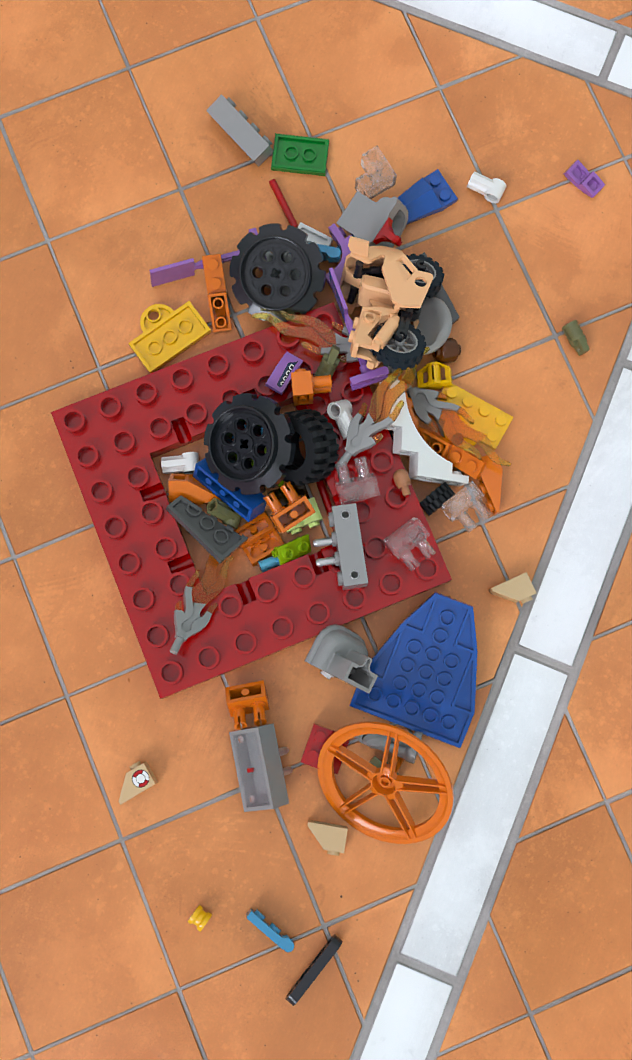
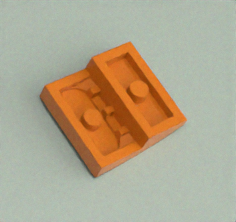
[234,513,284,567]

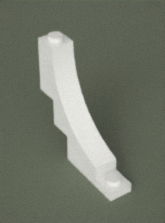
[377,377,469,487]

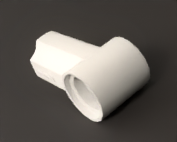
[467,171,507,204]
[327,399,353,440]
[161,452,199,474]

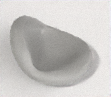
[407,297,452,355]

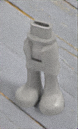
[354,731,423,764]

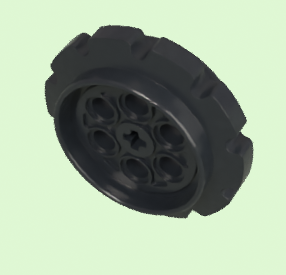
[229,223,326,323]
[204,393,296,495]

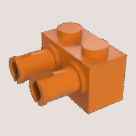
[291,369,332,406]
[263,481,315,533]
[225,680,270,730]

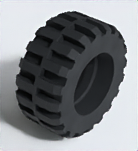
[283,409,339,486]

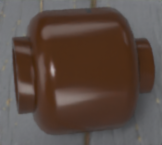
[432,338,461,363]

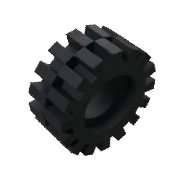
[420,482,455,516]

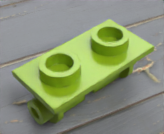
[271,534,311,565]

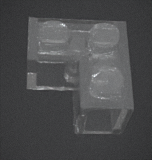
[355,145,397,199]

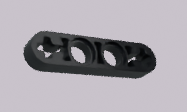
[285,934,343,1006]

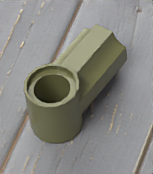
[206,498,242,529]

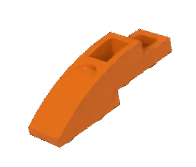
[202,253,232,332]
[417,426,487,479]

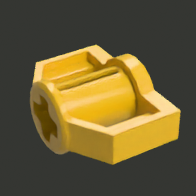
[417,362,453,390]

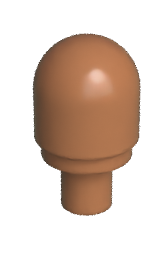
[393,469,411,496]

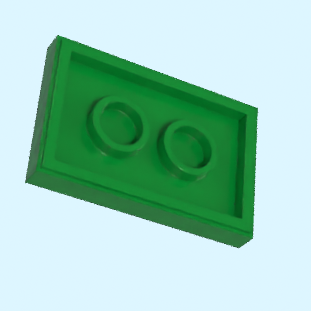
[271,133,329,176]

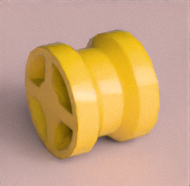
[187,905,212,931]

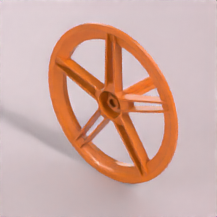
[317,721,454,844]

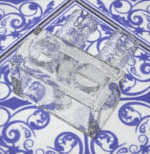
[335,456,380,505]
[440,481,493,533]
[383,517,436,571]

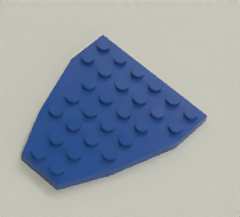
[350,592,478,748]

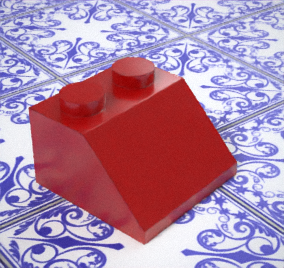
[301,723,350,774]

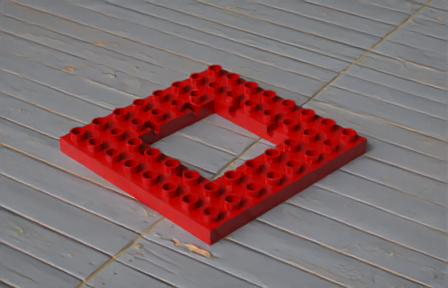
[51,302,452,699]

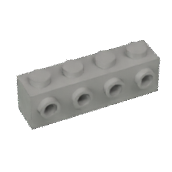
[206,94,274,167]

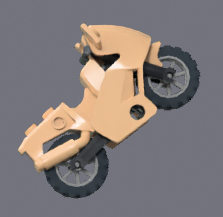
[335,236,444,370]

